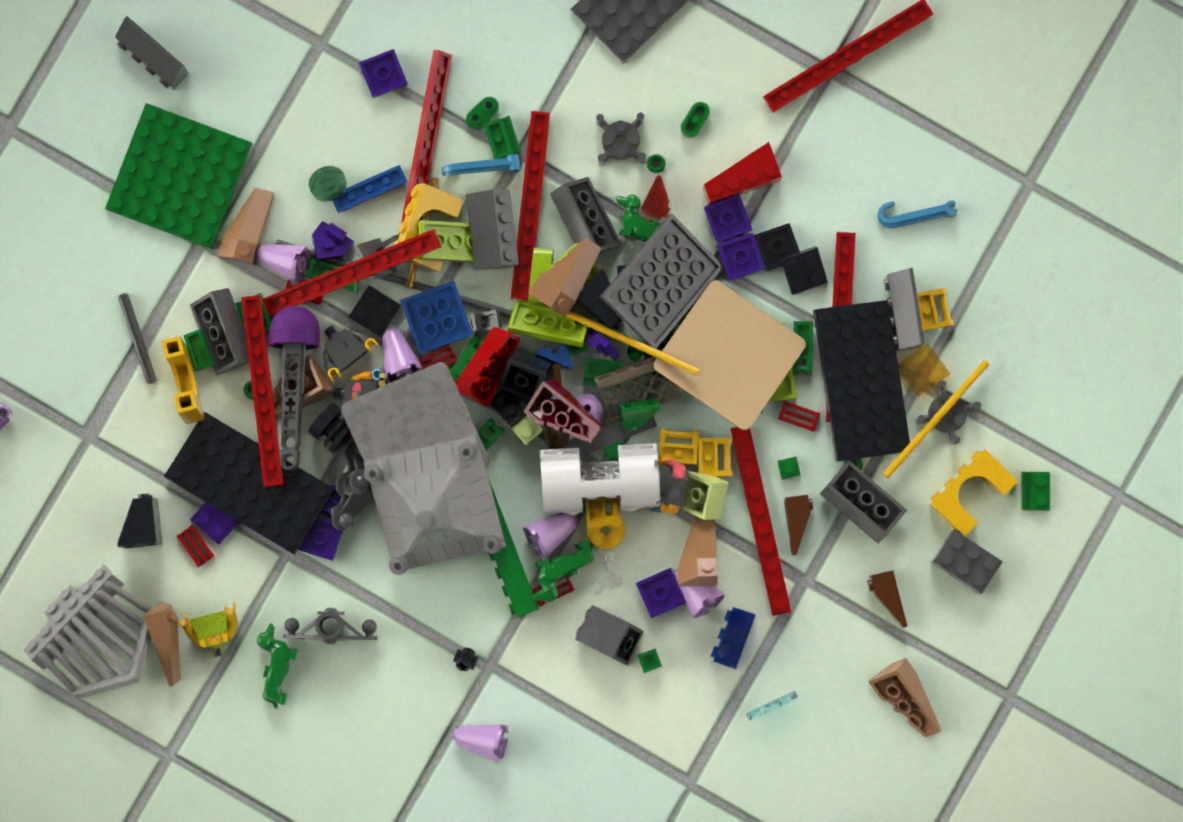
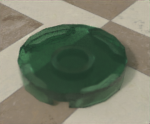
[309,166,347,202]

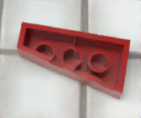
[703,142,782,205]
[455,326,521,408]

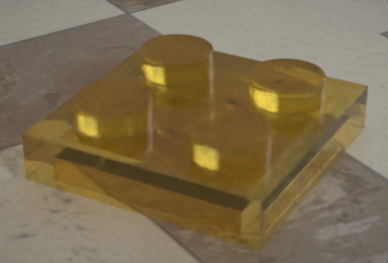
[898,343,950,397]

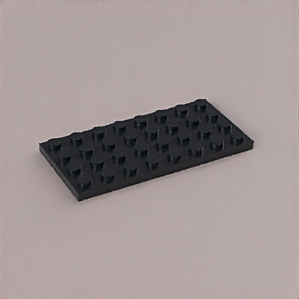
[813,300,910,462]
[164,411,335,555]

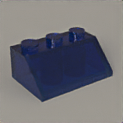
[710,607,756,670]

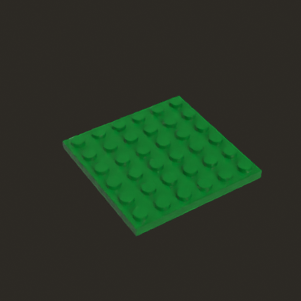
[105,103,253,249]

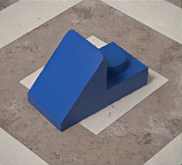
[536,343,573,371]

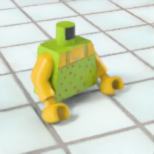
[177,602,238,658]

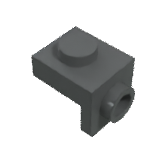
[470,309,502,333]

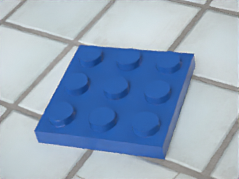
[400,281,474,354]

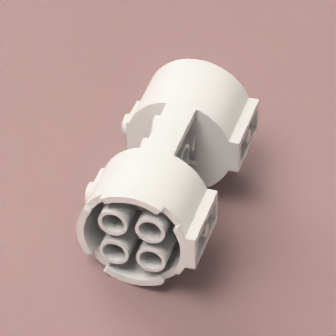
[540,443,660,515]

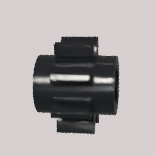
[453,647,478,671]

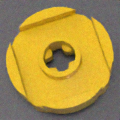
[587,511,625,550]

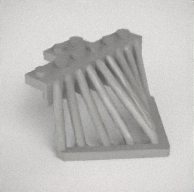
[24,565,152,699]

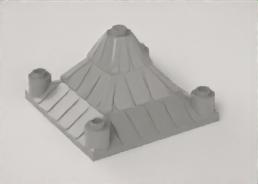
[364,435,506,575]

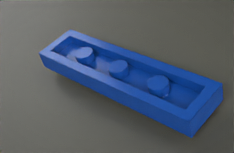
[330,165,408,214]

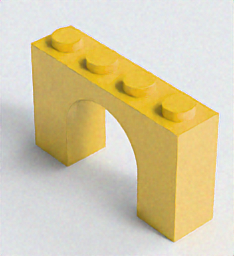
[394,183,464,272]
[162,336,205,425]
[930,449,1018,536]

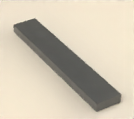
[544,416,657,456]

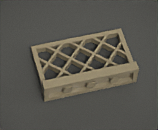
[594,357,682,423]

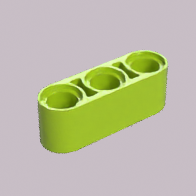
[528,248,554,304]

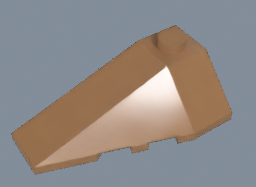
[217,188,274,266]
[528,238,601,317]
[254,355,333,419]
[678,516,718,587]
[143,602,181,687]
[868,658,941,737]

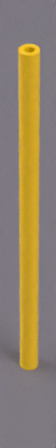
[566,310,701,376]
[883,360,990,479]

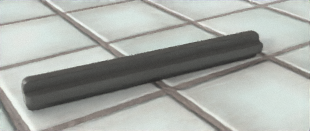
[118,293,157,384]

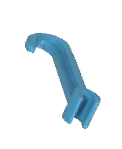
[441,154,521,176]
[878,200,958,229]

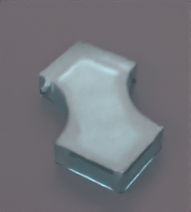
[746,691,798,720]

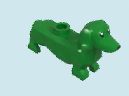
[616,194,660,242]
[532,539,594,603]
[257,623,298,709]

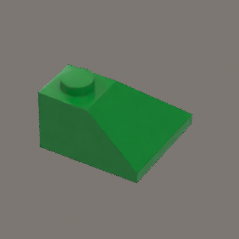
[618,399,661,431]

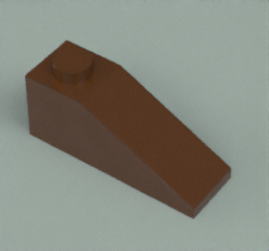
[784,495,813,556]
[867,570,908,628]

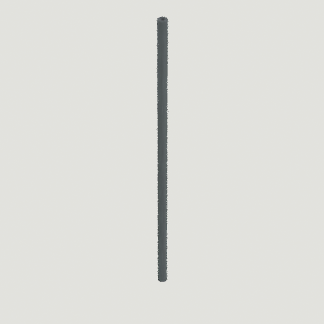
[276,239,513,318]

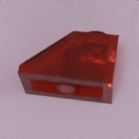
[640,175,671,221]

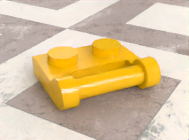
[917,288,954,332]
[658,428,699,465]
[698,438,733,477]
[585,495,622,528]

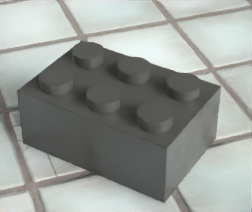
[930,529,1003,594]

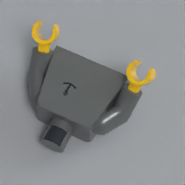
[323,325,379,382]

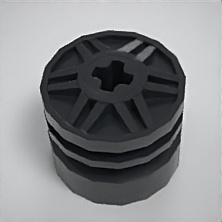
[307,402,352,454]

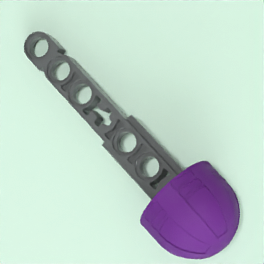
[269,306,320,471]

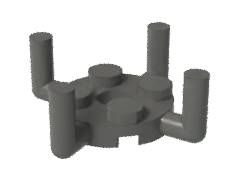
[596,112,646,165]
[916,380,982,445]

